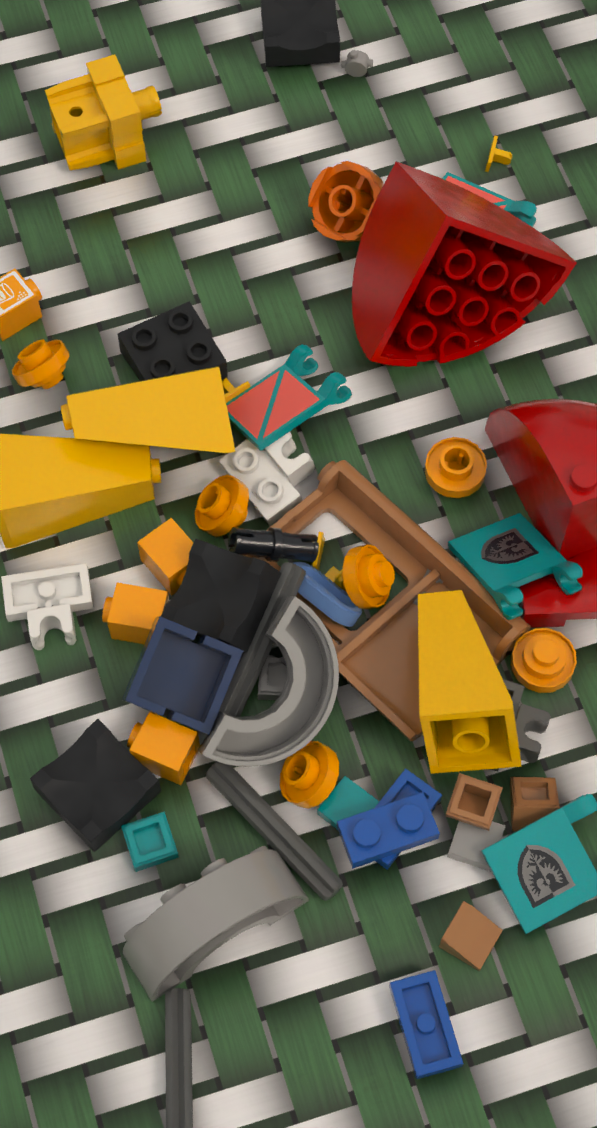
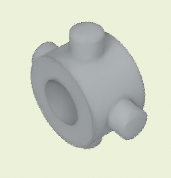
[341,50,373,77]

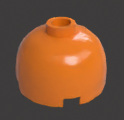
[308,161,384,243]

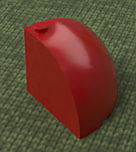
[352,161,577,367]
[485,399,597,560]

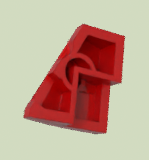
[518,547,597,628]

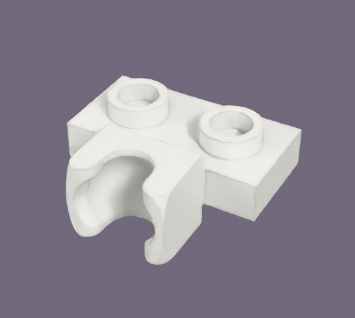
[219,432,315,526]
[1,563,94,650]

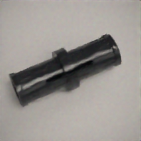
[228,527,319,562]

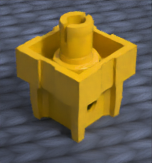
[45,54,162,170]

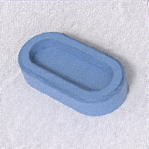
[293,562,362,627]

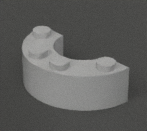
[198,596,339,767]
[123,846,309,1002]

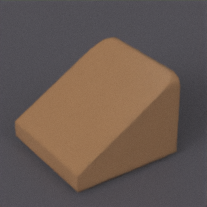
[445,773,503,831]
[510,777,560,832]
[439,901,503,971]

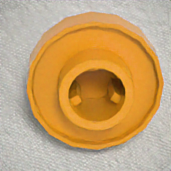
[12,339,70,389]
[424,437,487,498]
[195,475,249,537]
[342,544,395,609]
[511,628,577,693]
[279,740,339,809]

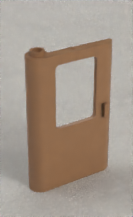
[243,460,531,741]

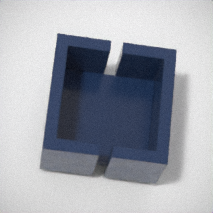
[122,616,243,735]

